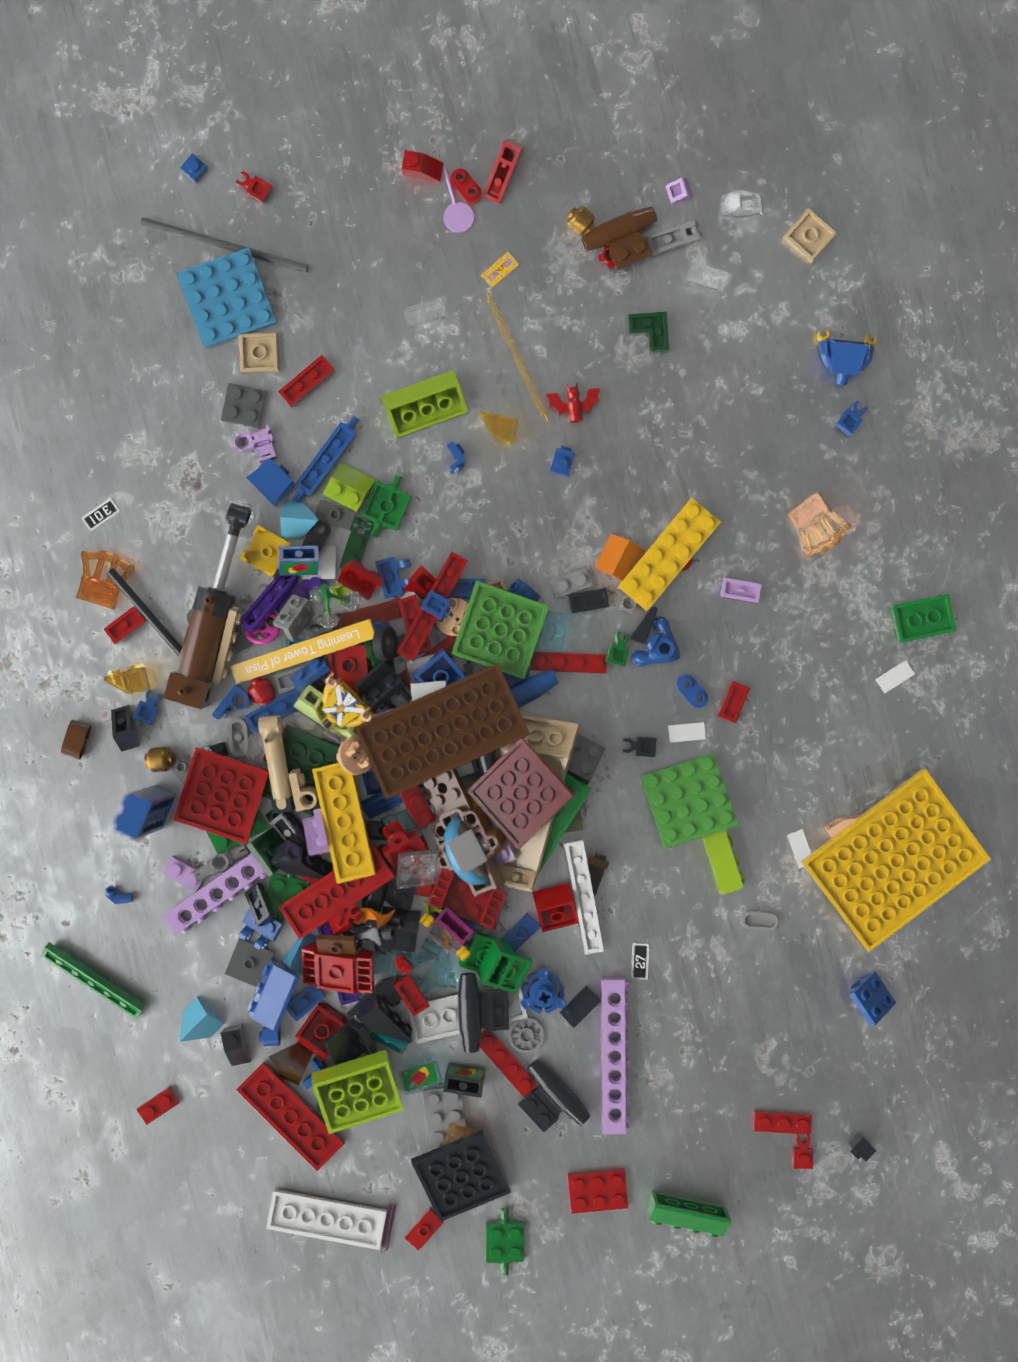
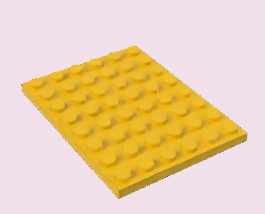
[801,768,991,952]

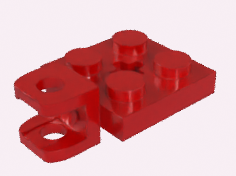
[328,644,369,699]
[382,821,433,878]

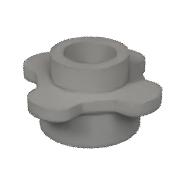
[617,593,637,614]

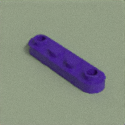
[241,573,298,632]

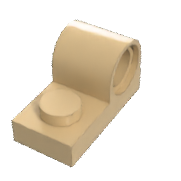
[289,768,319,811]

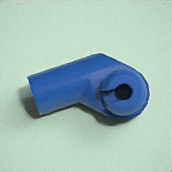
[105,886,133,904]

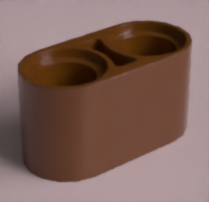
[61,719,92,760]

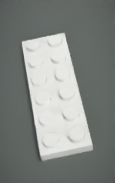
[407,986,528,1044]
[266,1189,387,1250]

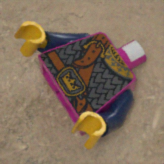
[420,907,474,961]

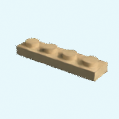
[212,606,242,684]

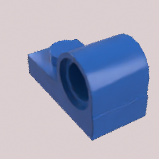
[211,684,252,720]

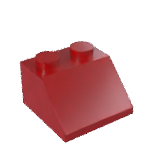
[532,883,579,933]

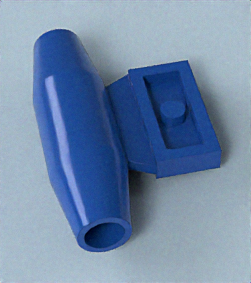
[502,667,559,708]

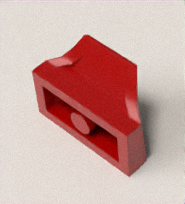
[404,565,436,599]

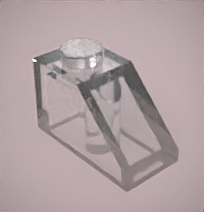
[720,190,764,218]

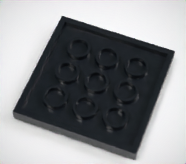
[411,1129,511,1222]

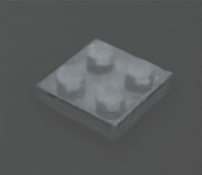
[395,849,438,889]

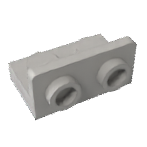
[273,594,315,642]

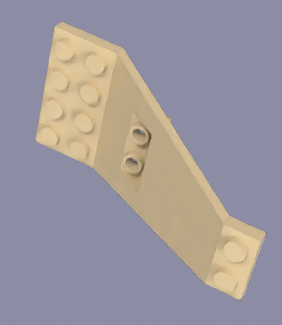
[497,714,580,892]

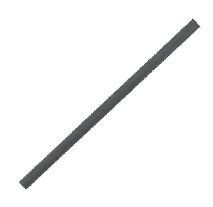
[141,217,308,272]

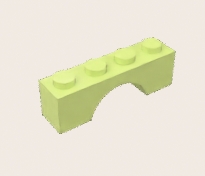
[293,685,358,741]

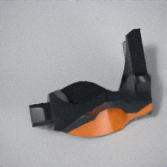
[341,907,406,956]

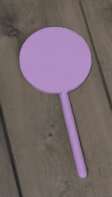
[443,167,474,233]

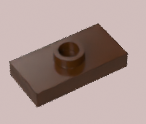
[316,934,358,955]

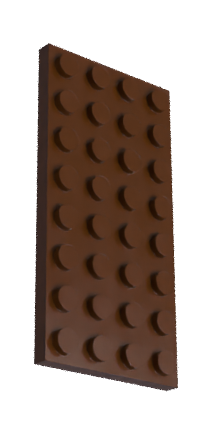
[354,663,530,799]

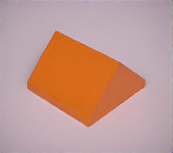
[594,534,645,582]

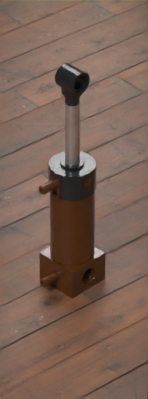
[163,503,251,709]

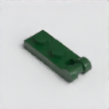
[339,517,374,568]

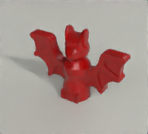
[546,383,600,423]

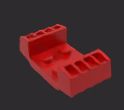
[427,868,508,930]
[302,942,374,994]

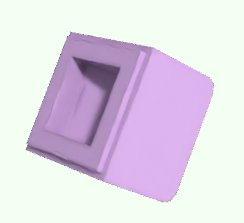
[666,177,693,204]

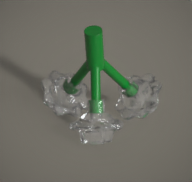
[309,584,361,629]

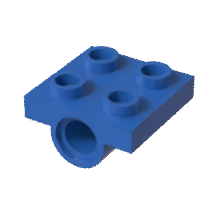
[849,971,896,1026]

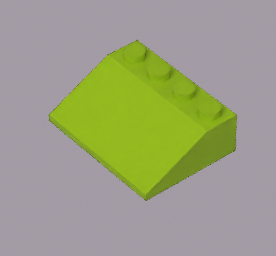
[311,1050,404,1134]

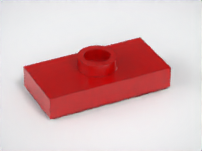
[717,681,750,724]
[393,974,430,1017]
[404,1208,444,1251]

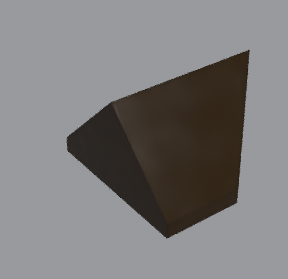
[269,1042,313,1085]

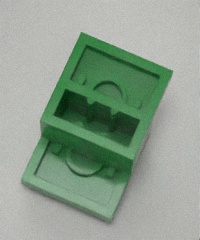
[458,931,533,994]

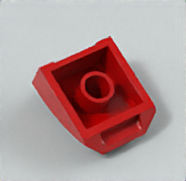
[294,1003,348,1060]

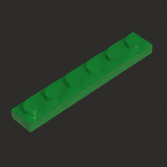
[41,942,145,1019]

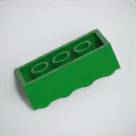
[647,1192,731,1237]

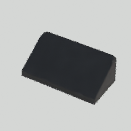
[270,811,306,847]
[560,985,601,1028]

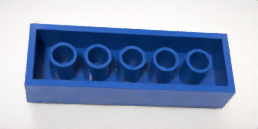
[113,785,177,840]

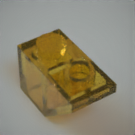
[103,665,151,694]

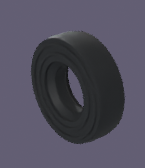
[372,626,398,661]

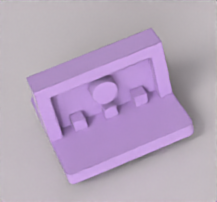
[302,808,330,856]

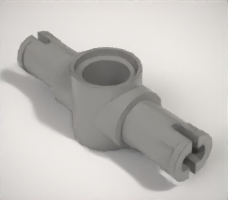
[192,844,249,883]

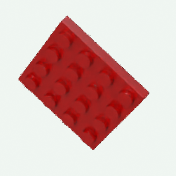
[173,747,269,844]

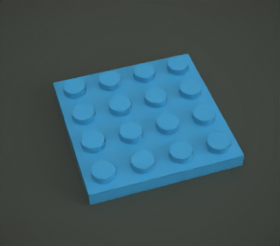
[176,247,276,348]

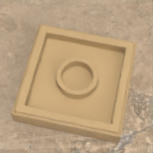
[783,208,837,263]
[239,332,280,373]

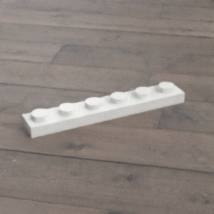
[564,839,604,955]

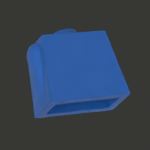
[246,459,295,507]

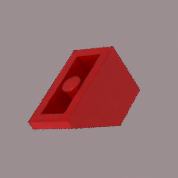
[401,150,444,182]

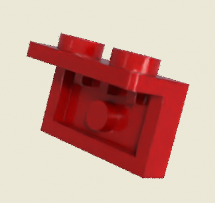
[336,560,384,600]

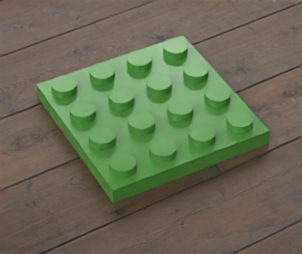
[451,581,549,679]
[640,754,739,850]

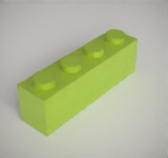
[702,830,745,895]

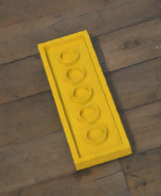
[618,498,721,611]
[312,762,376,884]

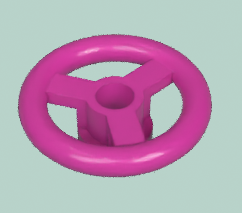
[245,612,281,645]

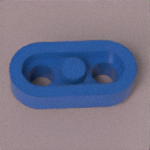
[676,674,708,708]

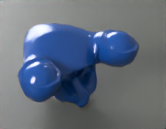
[632,616,680,667]

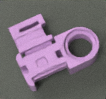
[234,425,278,464]

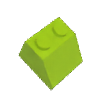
[323,462,376,514]

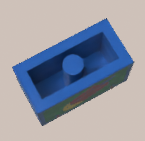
[278,546,319,576]

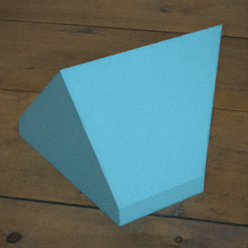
[280,500,318,540]
[180,996,224,1042]

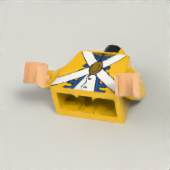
[321,673,376,730]

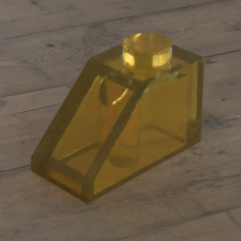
[480,411,518,447]

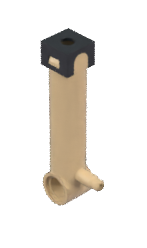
[258,715,295,813]

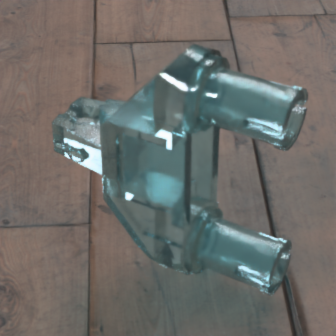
[403,937,459,995]

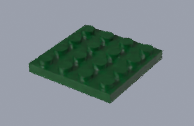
[262,725,359,816]

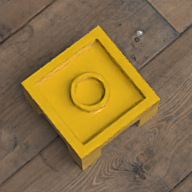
[239,525,294,578]

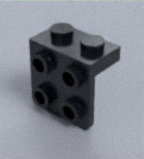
[325,1019,378,1065]

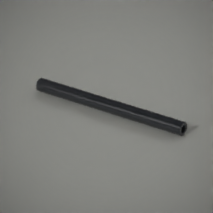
[106,568,182,657]

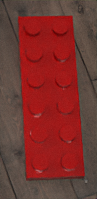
[279,843,396,939]
[236,1061,345,1171]

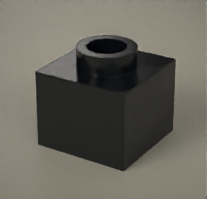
[848,1132,876,1162]

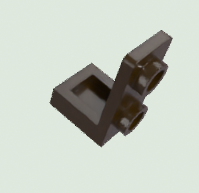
[587,852,609,896]

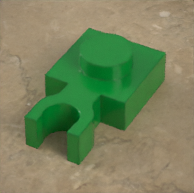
[605,631,629,668]

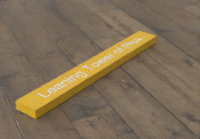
[230,618,375,684]

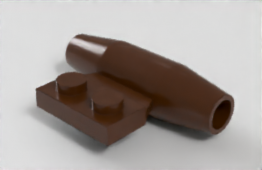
[581,206,657,271]

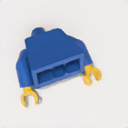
[817,330,877,385]

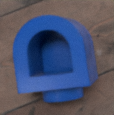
[259,1025,281,1046]

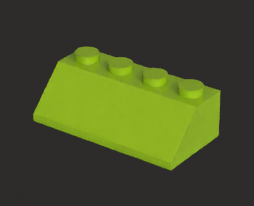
[381,370,468,438]

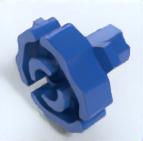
[520,968,567,1013]

